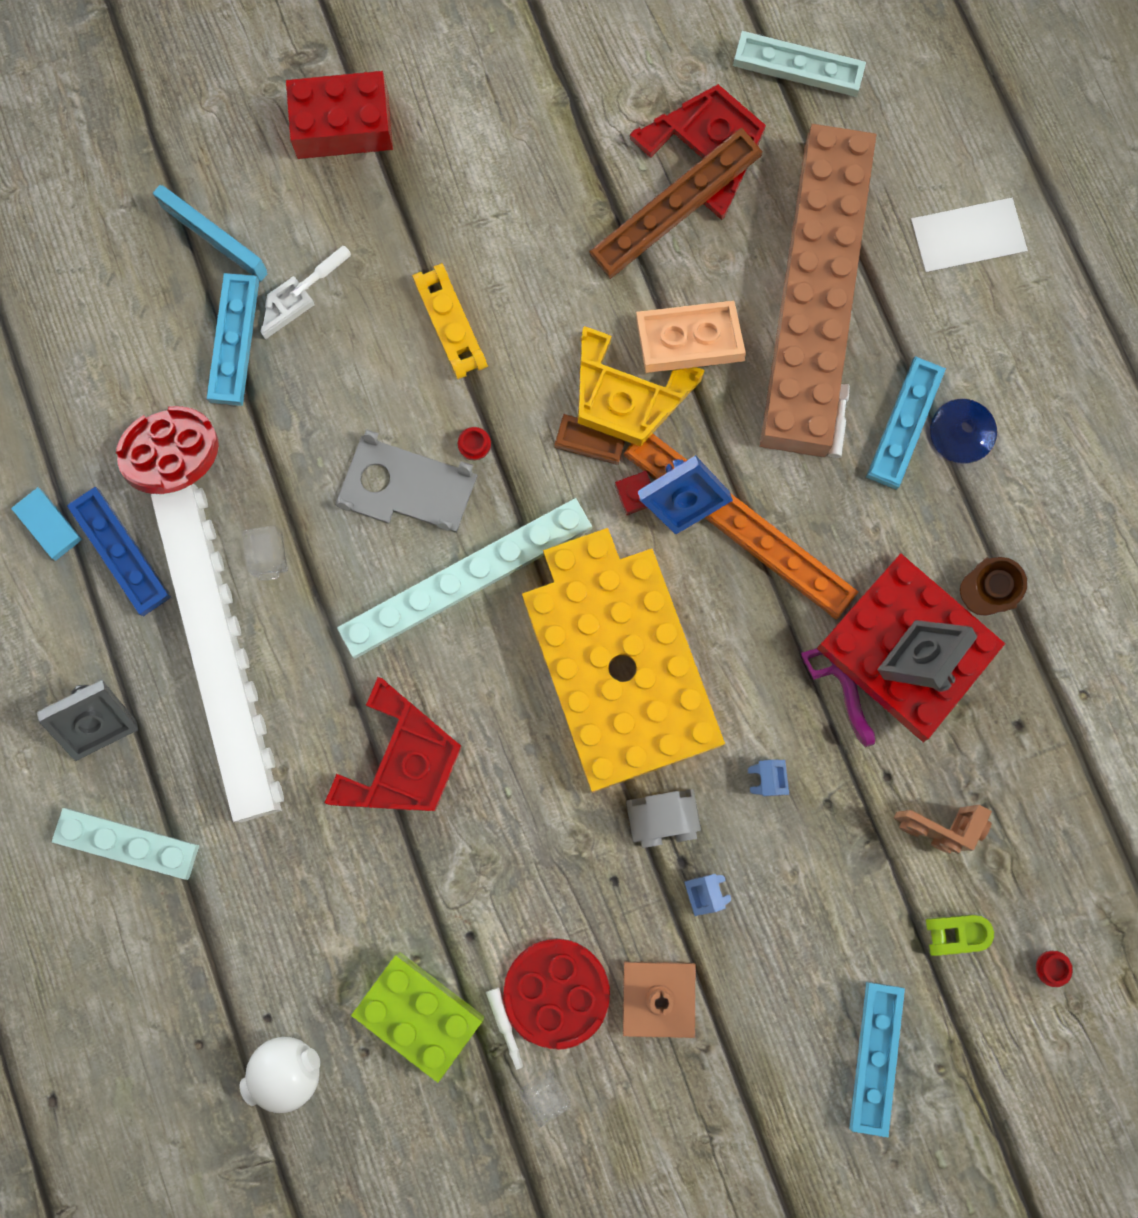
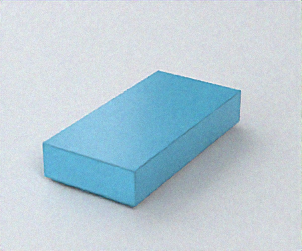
[11,487,83,561]

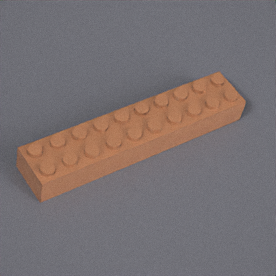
[759,124,877,457]

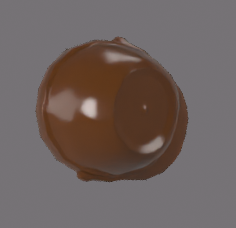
[960,557,1028,616]

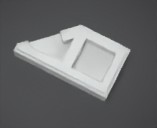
[260,276,315,339]

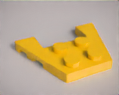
[578,326,705,447]

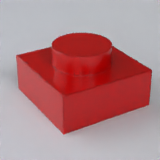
[614,471,651,516]

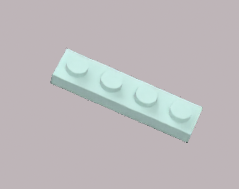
[733,31,866,97]
[52,808,199,880]

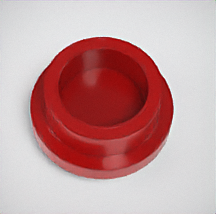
[457,427,491,461]
[1035,950,1073,987]

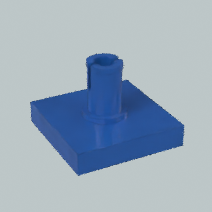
[638,455,733,534]

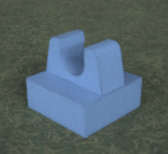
[748,760,789,796]
[684,874,731,916]

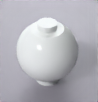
[240,1037,320,1113]

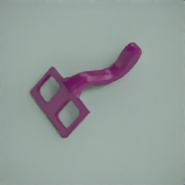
[801,649,876,748]

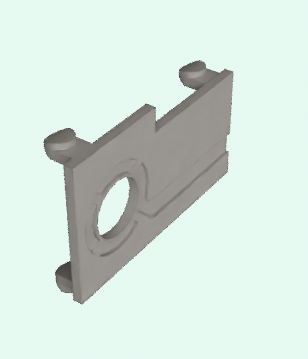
[335,429,478,533]

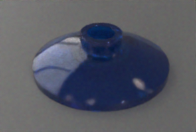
[930,399,997,464]

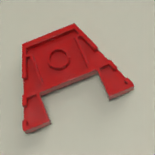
[630,84,766,220]
[324,677,462,812]

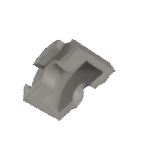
[626,789,701,848]

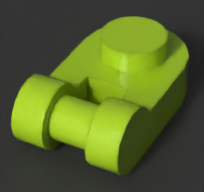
[925,915,994,956]

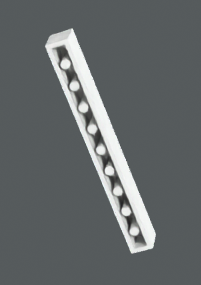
[151,483,284,822]

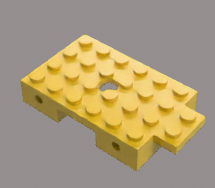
[522,528,725,793]

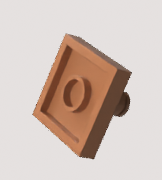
[623,961,696,1038]

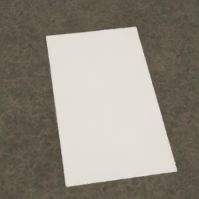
[911,198,1028,272]

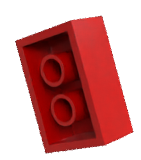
[286,71,393,159]

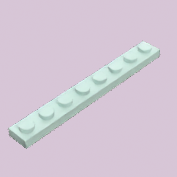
[337,498,592,659]

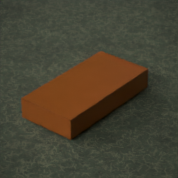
[554,414,625,465]

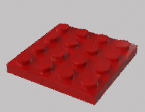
[816,553,1006,742]

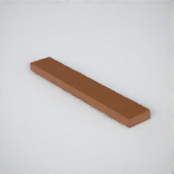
[589,127,762,279]

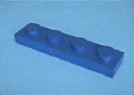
[67,487,172,617]

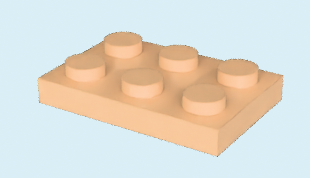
[636,301,746,373]

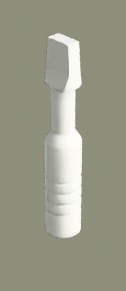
[290,245,351,297]
[828,384,850,458]
[486,987,523,1070]

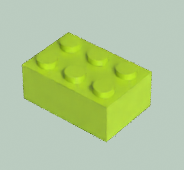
[351,952,485,1083]

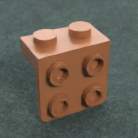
[893,805,992,854]

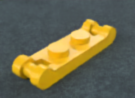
[412,263,488,380]

